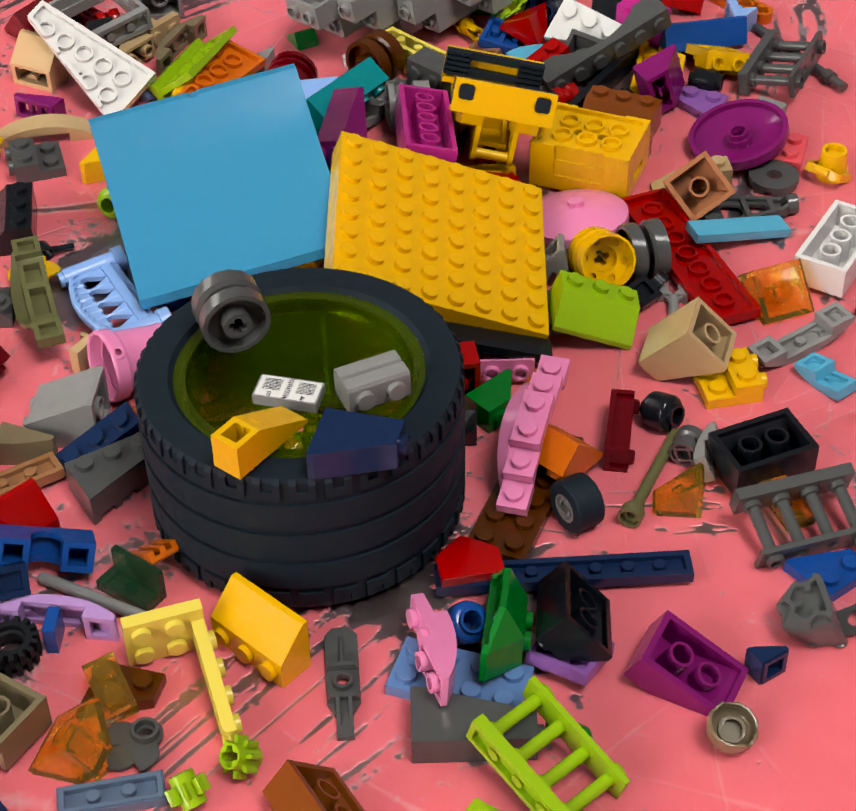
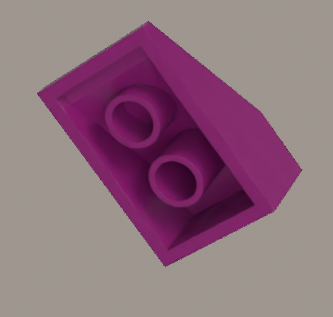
[318,87,367,167]
[623,610,749,717]

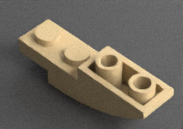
[119,11,180,63]

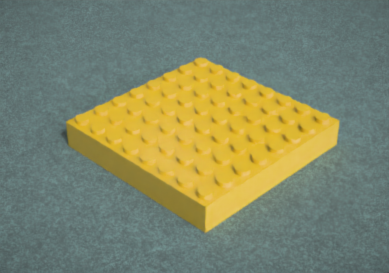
[324,131,549,339]

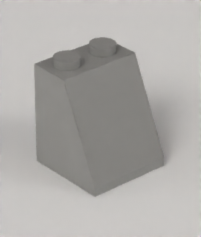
[23,366,111,448]

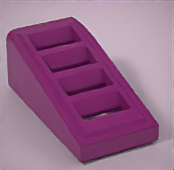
[14,93,66,118]

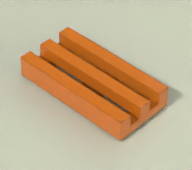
[127,539,180,564]

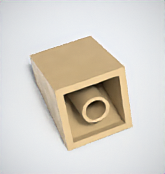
[638,297,737,381]

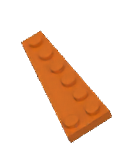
[177,40,266,95]

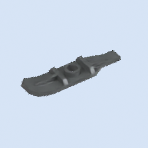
[324,627,361,741]

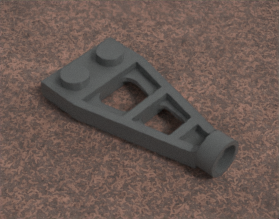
[699,193,799,220]

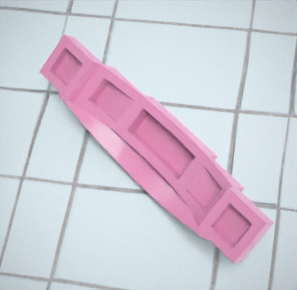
[496,354,571,517]

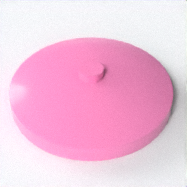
[542,189,629,249]

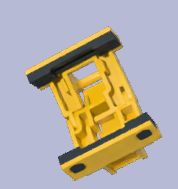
[441,44,559,166]

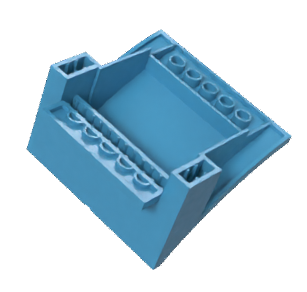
[88,63,330,310]

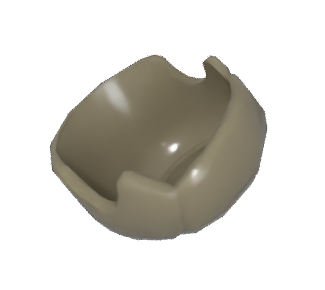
[706,701,759,755]

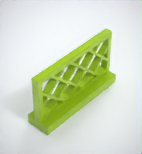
[148,25,237,100]

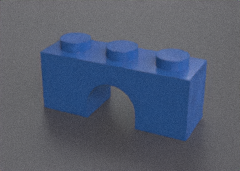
[0,524,96,573]

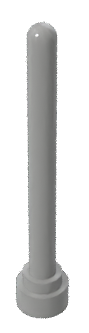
[37,572,152,617]

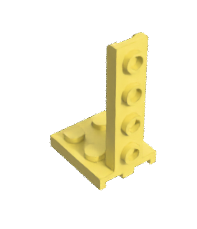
[120,598,243,745]

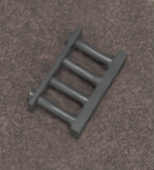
[737,29,826,98]
[729,462,856,569]

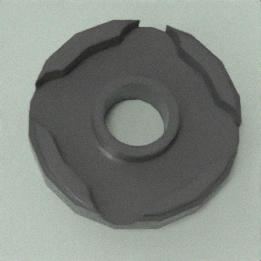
[748,160,799,197]

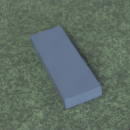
[56,769,167,811]

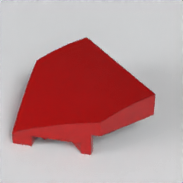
[435,536,505,588]

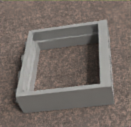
[29,0,153,47]

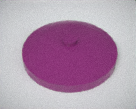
[689,99,790,171]

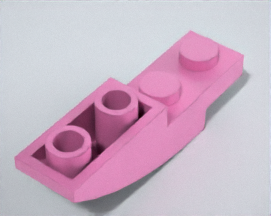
[406,593,457,706]

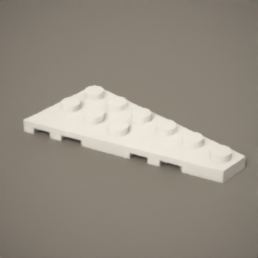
[27,0,156,115]

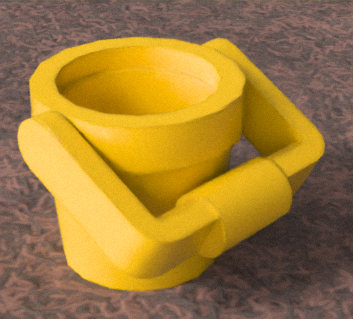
[804,142,852,184]

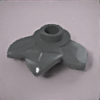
[98,717,164,772]

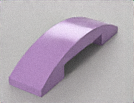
[0,594,120,642]

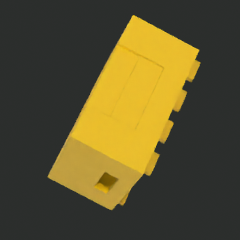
[529,102,651,198]

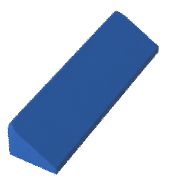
[659,15,747,52]

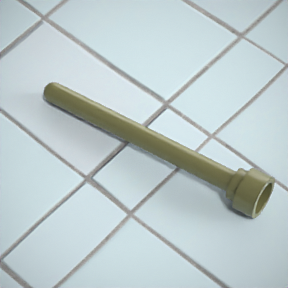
[617,428,678,529]

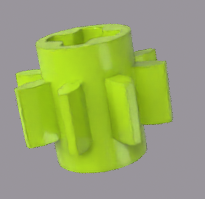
[219,734,263,780]
[164,767,211,811]

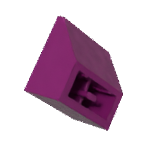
[632,44,685,114]

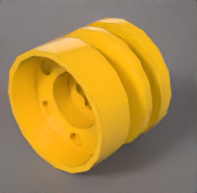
[567,226,636,286]

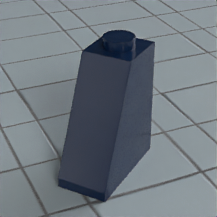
[306,408,410,480]

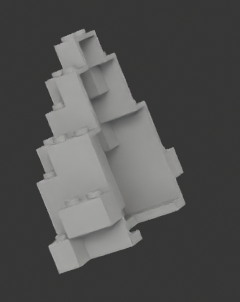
[286,0,513,38]

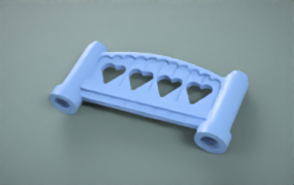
[56,245,171,331]

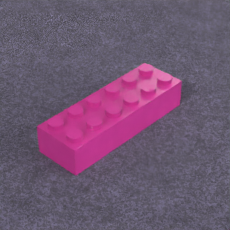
[394,84,458,162]

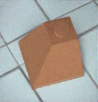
[663,150,736,221]

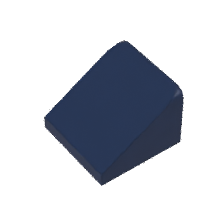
[744,646,789,685]

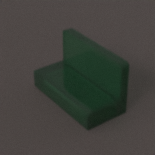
[96,545,167,611]

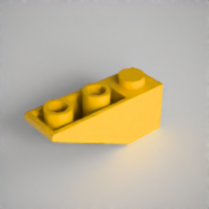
[210,406,308,480]

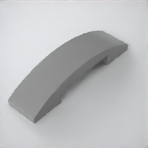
[747,301,855,367]

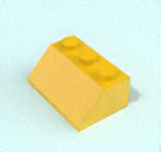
[210,572,311,688]

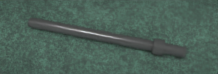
[752,23,848,92]

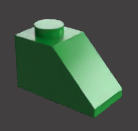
[465,369,512,434]

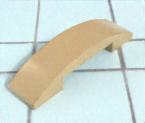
[0,114,94,148]

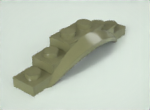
[10,235,66,349]

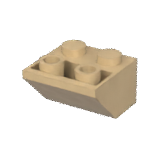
[10,29,68,93]

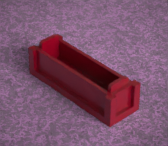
[603,389,640,473]

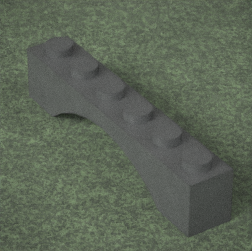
[541,0,672,91]

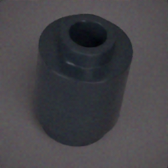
[688,67,724,93]

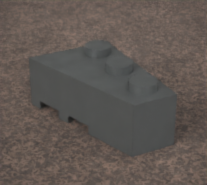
[64,432,149,525]

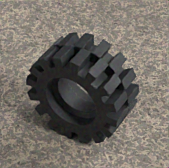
[0,615,43,678]

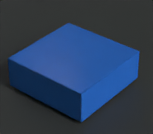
[41,606,65,653]

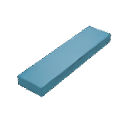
[685,215,791,244]

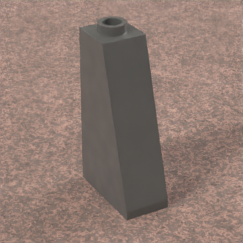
[410,686,545,763]

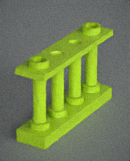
[466,675,630,811]

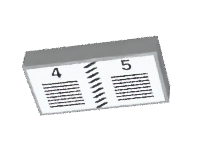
[252,374,326,413]

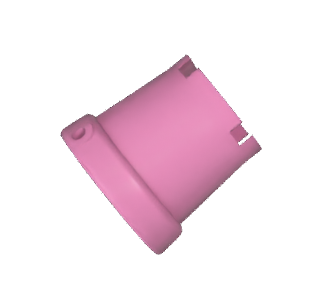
[87,322,162,404]

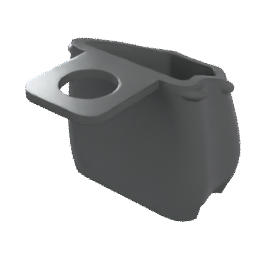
[776,573,856,648]

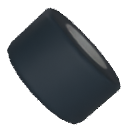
[549,472,605,534]

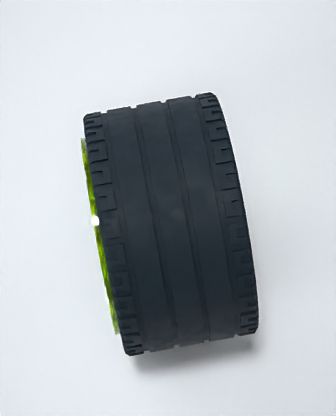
[133,268,465,607]

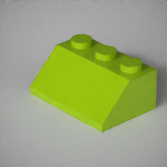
[547,270,640,350]

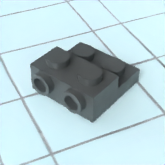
[4,137,67,183]

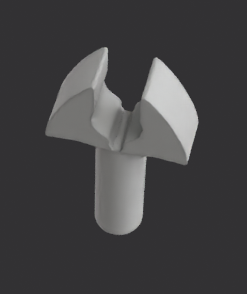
[658,282,688,315]

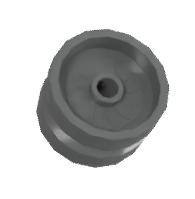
[615,218,672,283]
[191,269,271,353]

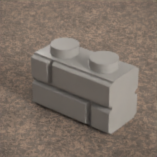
[333,350,411,412]

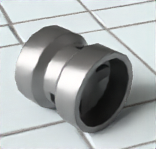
[668,424,703,467]

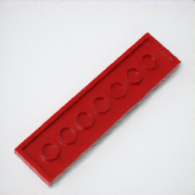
[621,188,762,325]

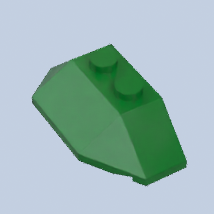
[478,568,534,682]

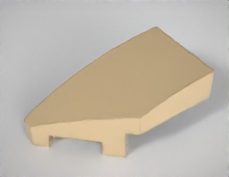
[68,331,90,373]

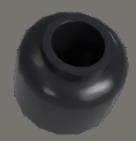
[639,391,685,432]

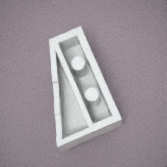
[544,0,622,44]

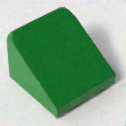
[287,28,319,50]

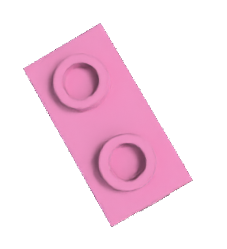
[479,355,535,384]

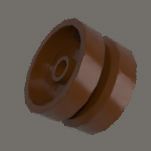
[345,29,406,81]

